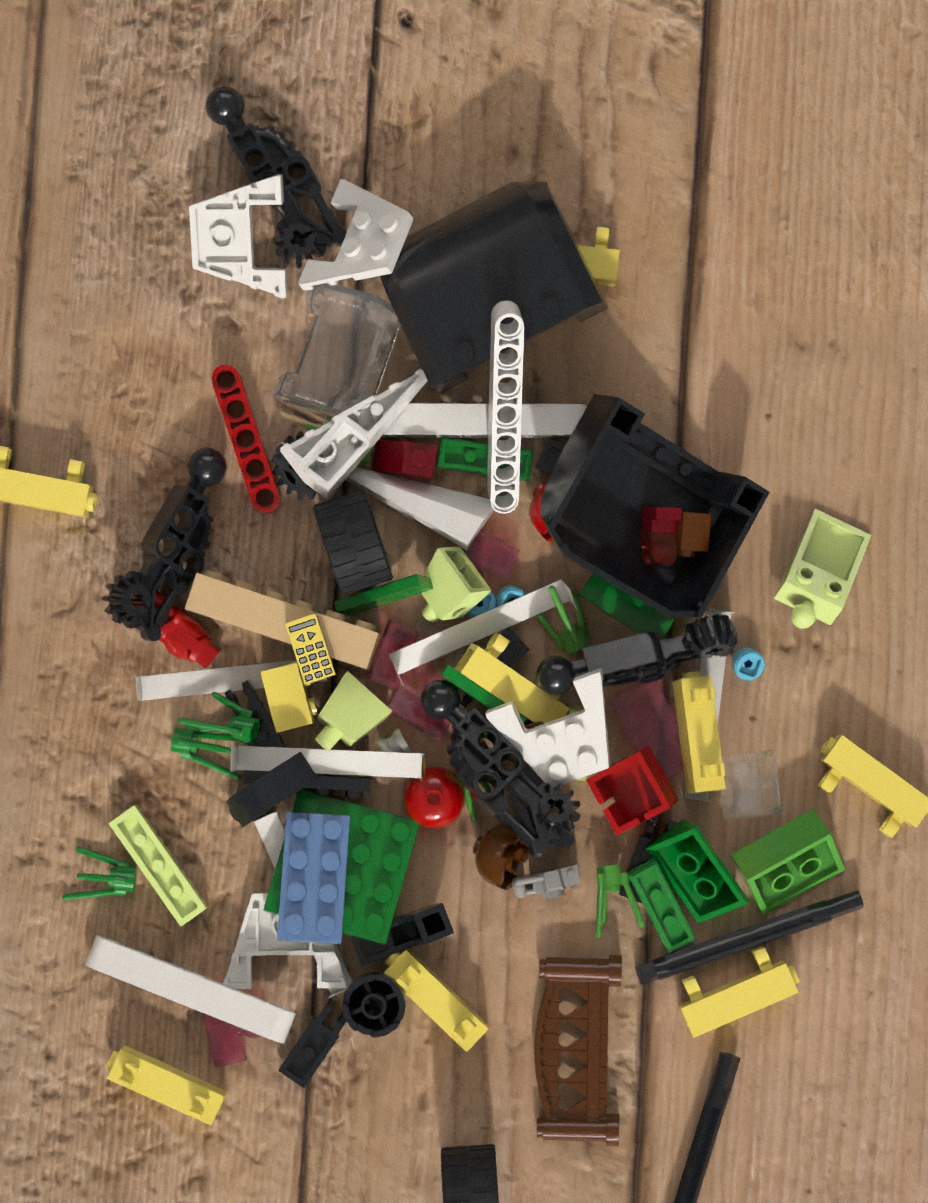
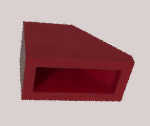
[372,440,438,481]

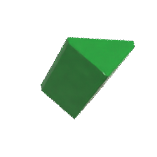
[646,819,749,923]

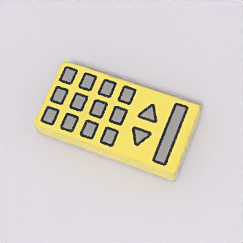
[285,614,336,685]

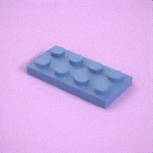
[277,812,350,944]

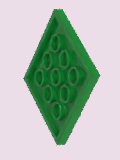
[263,789,419,945]

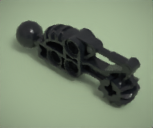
[205,86,347,269]
[102,447,227,641]
[536,614,738,695]
[421,680,581,858]

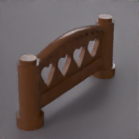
[534,955,622,1146]

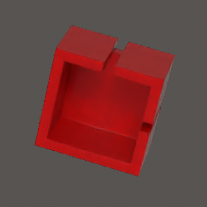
[586,745,679,836]

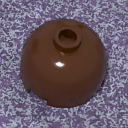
[473,825,530,890]

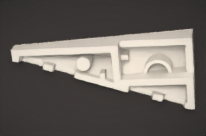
[280,369,428,500]
[345,467,494,551]

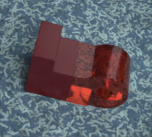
[641,507,682,566]

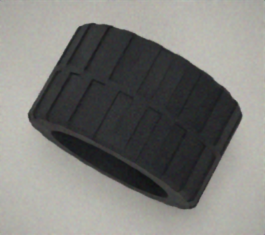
[313,489,393,595]
[441,1144,499,1203]

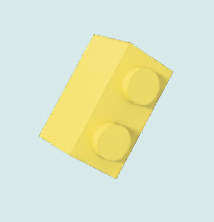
[260,662,319,733]

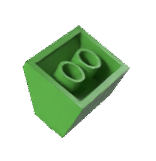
[731,809,845,916]

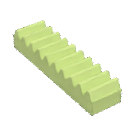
[108,805,208,927]

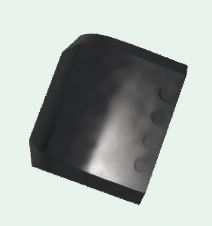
[380,181,608,393]
[540,394,770,618]

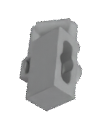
[512,863,581,899]

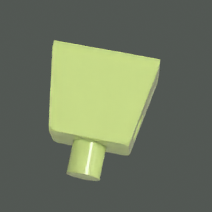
[421,546,491,622]
[315,671,392,751]

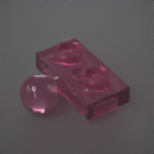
[452,531,520,579]
[367,620,433,690]
[388,674,451,742]
[202,1013,260,1068]

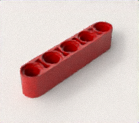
[211,365,281,514]

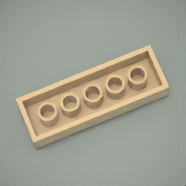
[185,570,381,670]

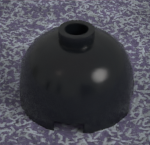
[342,971,406,1038]

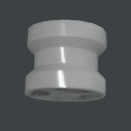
[377,728,413,753]

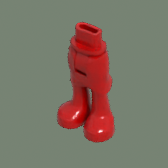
[112,590,221,669]

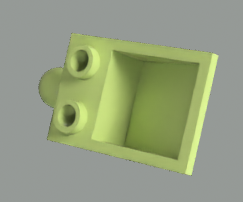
[774,509,872,629]

